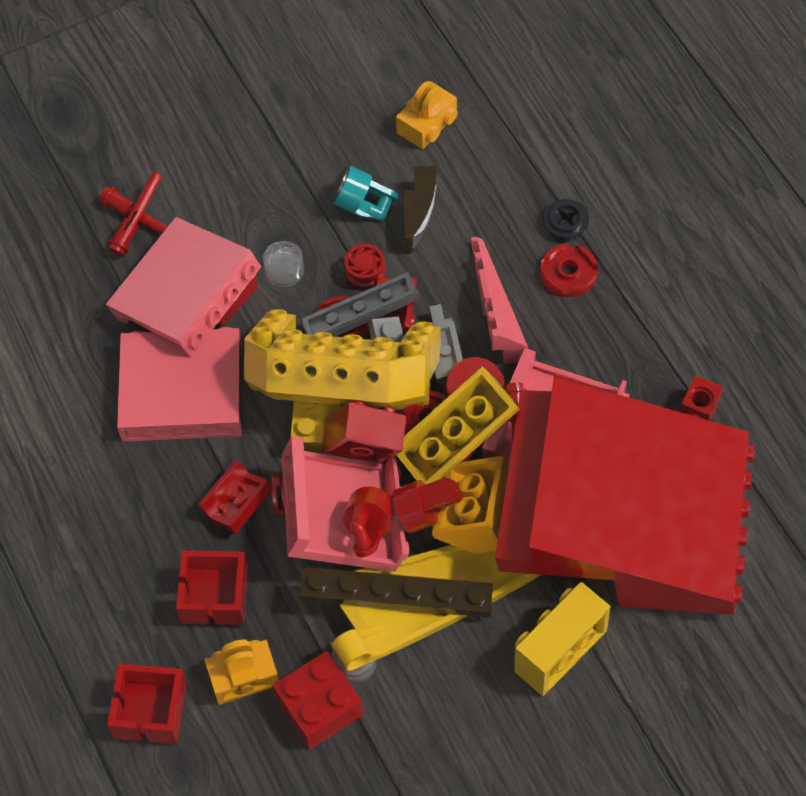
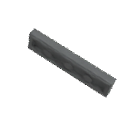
[301,272,420,337]

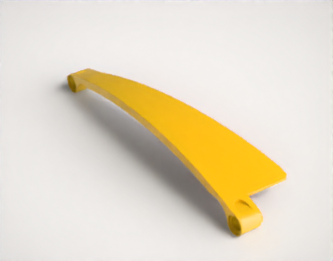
[330,545,541,671]

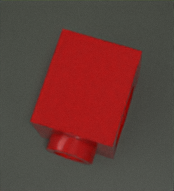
[680,375,724,421]

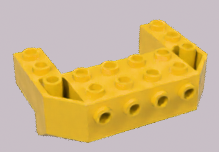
[244,309,441,410]

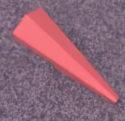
[471,237,528,364]

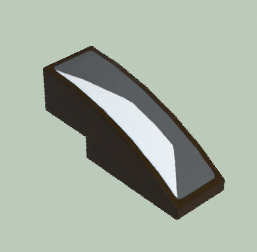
[403,166,437,254]

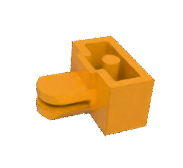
[396,81,458,150]
[205,639,279,705]

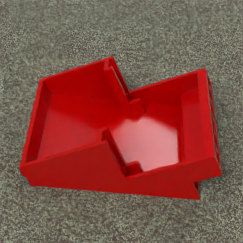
[495,376,755,615]

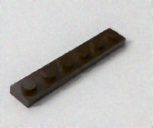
[300,567,493,618]

